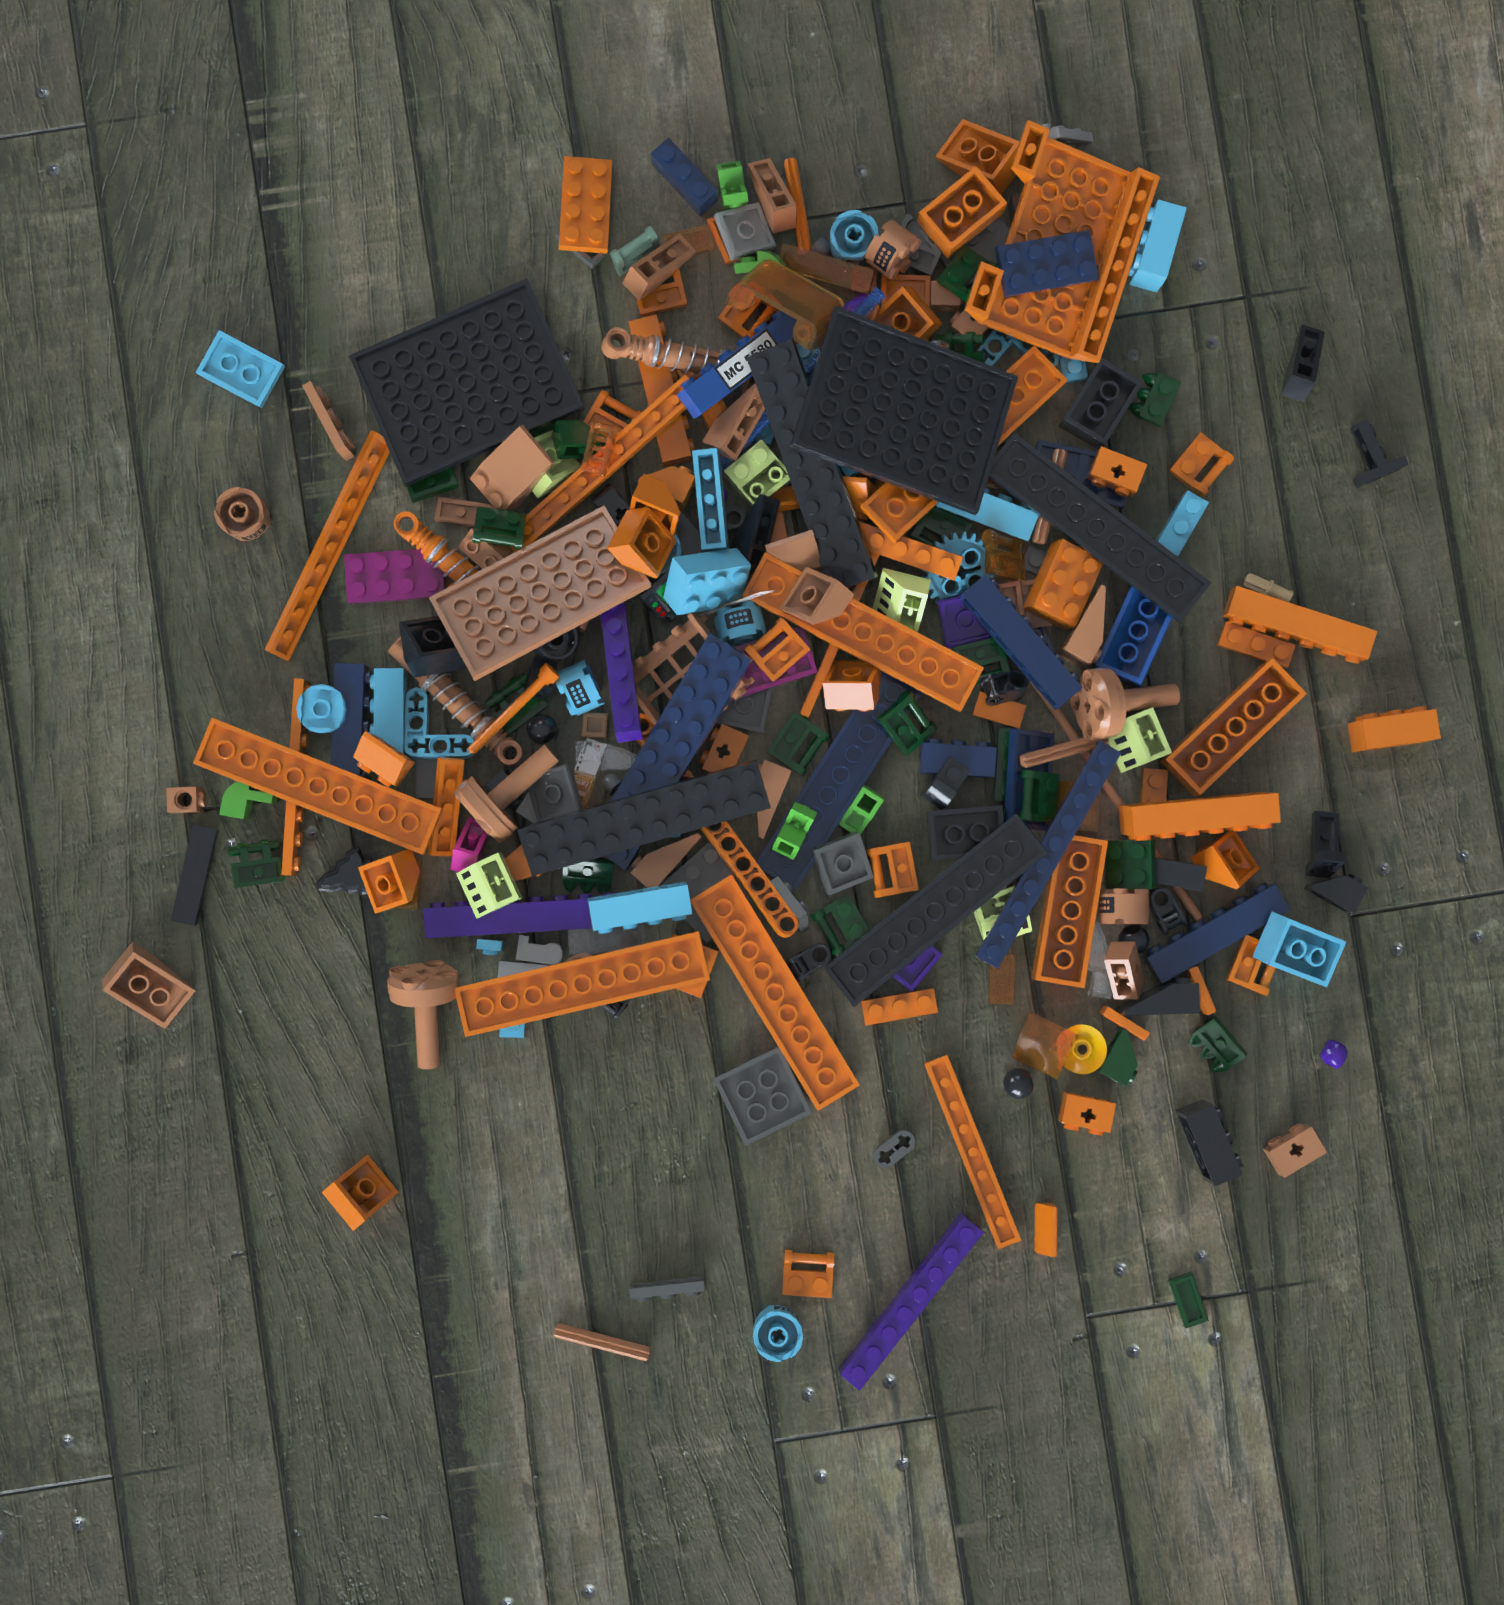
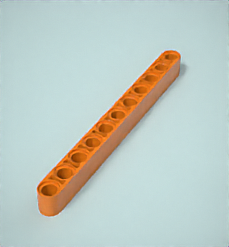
[636,714,799,938]

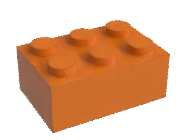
[917,166,1007,259]
[1022,539,1103,630]
[1347,706,1441,752]

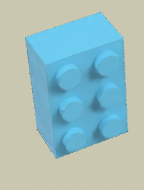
[1128,199,1187,293]
[663,548,751,615]
[1253,912,1346,987]

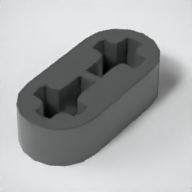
[873,1129,915,1168]

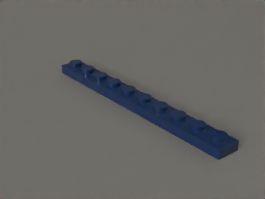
[975,741,1121,969]

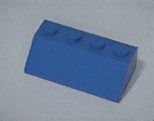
[1095,587,1173,688]

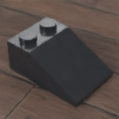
[1115,976,1200,1015]

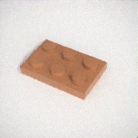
[302,381,355,461]

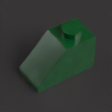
[552,419,609,459]
[1096,1027,1137,1087]

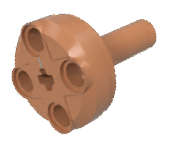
[1070,668,1180,741]
[453,745,559,843]
[387,960,461,1069]

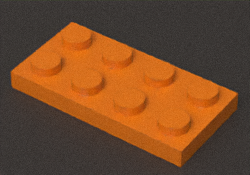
[559,156,612,254]

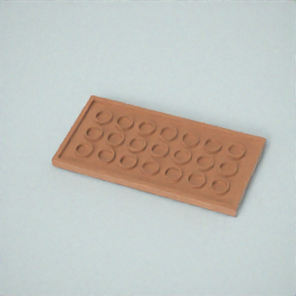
[429,506,651,681]

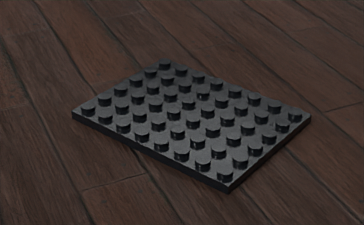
[349,278,585,487]
[790,306,1018,515]

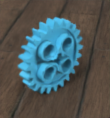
[921,531,1000,604]

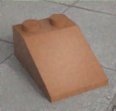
[470,425,554,511]
[1058,585,1106,669]
[102,942,196,1029]

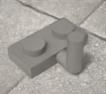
[1042,123,1093,150]

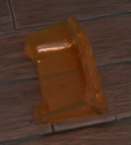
[725,260,844,350]

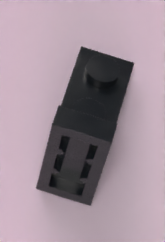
[1350,419,1409,488]
[1305,811,1345,878]

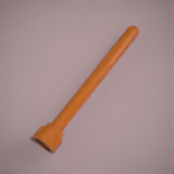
[468,663,560,754]

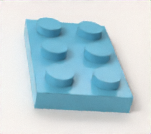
[196,330,285,408]

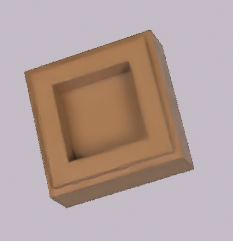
[582,712,608,738]

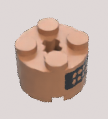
[865,219,922,280]
[214,487,271,541]
[1099,889,1149,925]

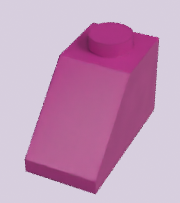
[451,817,489,872]

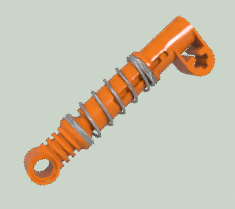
[394,511,480,584]

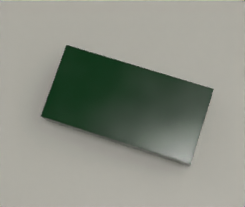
[1168,1272,1209,1329]

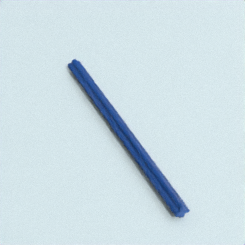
[720,287,886,475]

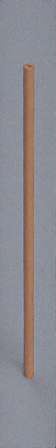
[1030,682,1203,921]

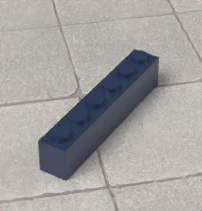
[959,575,1082,710]
[330,663,372,779]
[1143,882,1290,984]

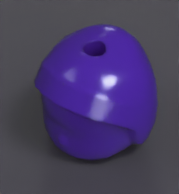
[1320,1040,1348,1069]

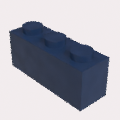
[650,137,718,217]
[919,739,997,778]

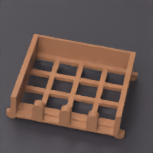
[634,613,755,726]

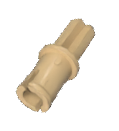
[1243,573,1293,602]

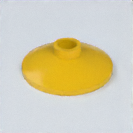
[1057,1024,1107,1074]

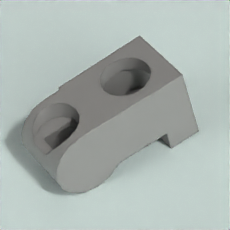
[516,935,564,964]

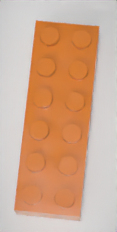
[1160,658,1307,797]
[1118,792,1281,841]
[1031,835,1108,988]

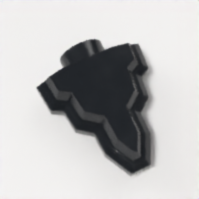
[316,846,373,896]

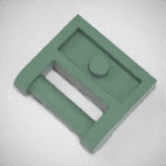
[609,225,659,277]

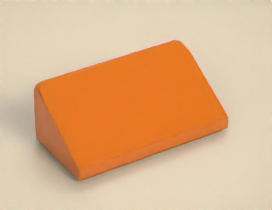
[1034,1203,1058,1257]

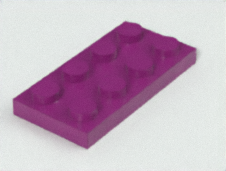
[344,549,445,604]
[730,627,818,701]

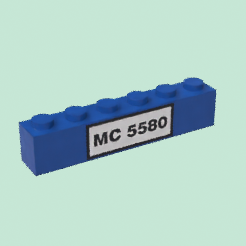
[676,306,811,419]

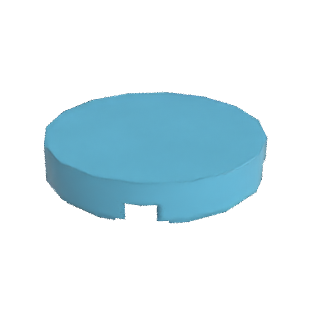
[296,684,348,734]

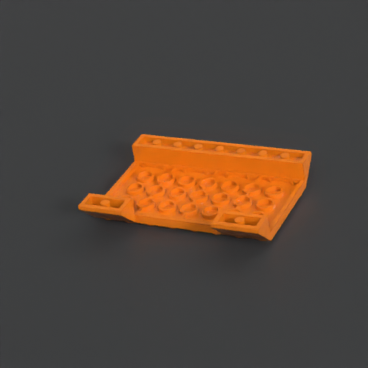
[965,120,1160,363]

